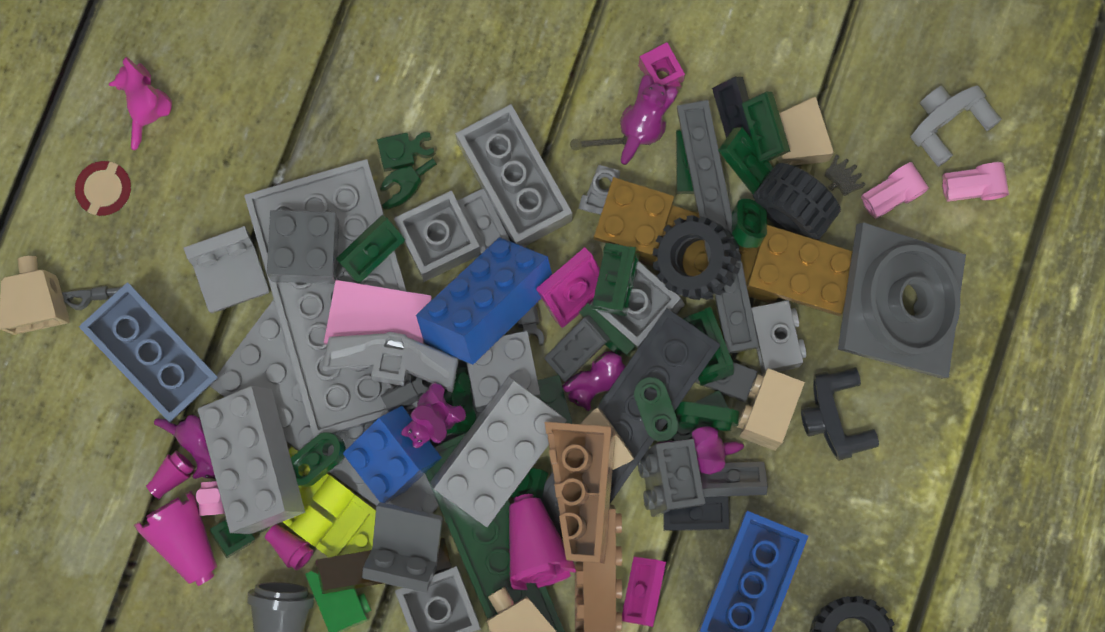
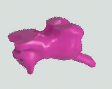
[108,57,172,150]

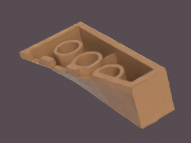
[544,422,616,564]
[575,505,622,632]

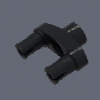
[801,367,879,461]

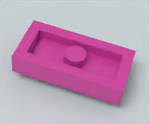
[622,557,666,627]

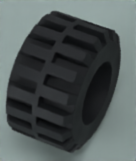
[753,163,841,241]
[652,215,741,300]
[809,596,895,632]

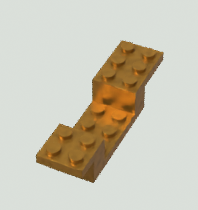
[594,177,853,316]

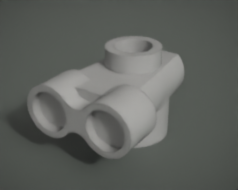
[578,165,620,215]

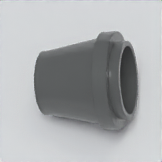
[247,582,314,632]

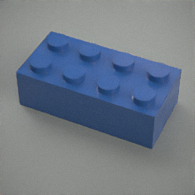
[416,237,552,365]
[697,511,808,632]

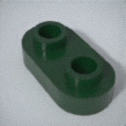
[732,198,767,248]
[634,377,678,441]
[675,401,740,431]
[291,432,346,487]

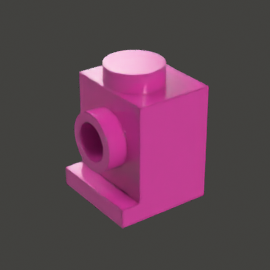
[638,42,685,90]

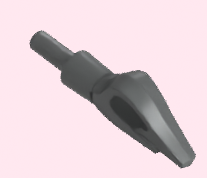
[62,286,122,310]

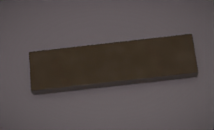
[315,538,452,594]

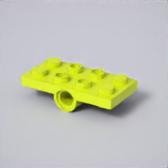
[283,446,376,557]

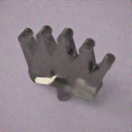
[824,155,865,196]

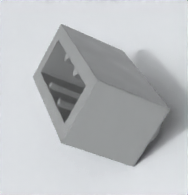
[751,300,806,375]

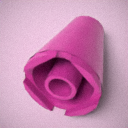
[134,491,217,586]
[509,494,576,590]

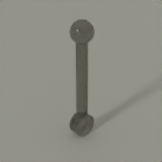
[570,135,627,151]

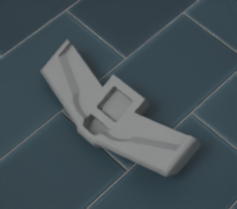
[322,331,458,393]

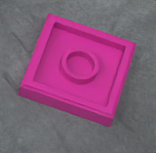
[536,247,600,328]

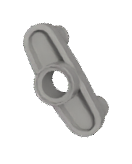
[910,86,1002,167]

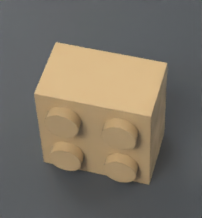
[737,368,805,451]

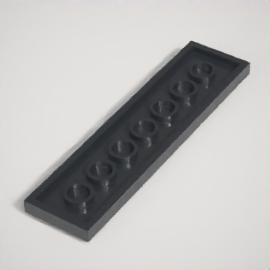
[541,308,720,541]

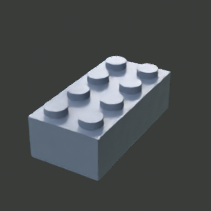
[79,282,218,422]

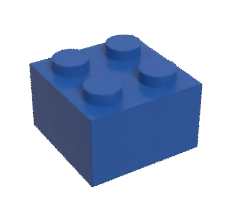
[343,406,442,503]

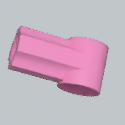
[861,162,929,219]
[942,162,1009,202]

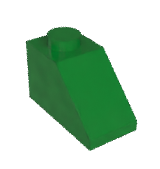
[305,571,372,632]

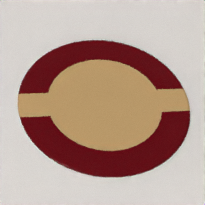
[75,161,131,216]

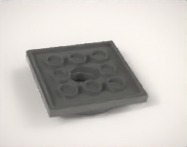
[838,223,966,379]

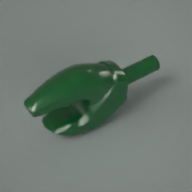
[380,158,437,210]

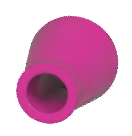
[146,451,194,499]
[265,524,314,571]

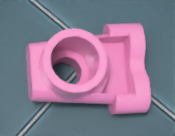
[196,481,225,516]

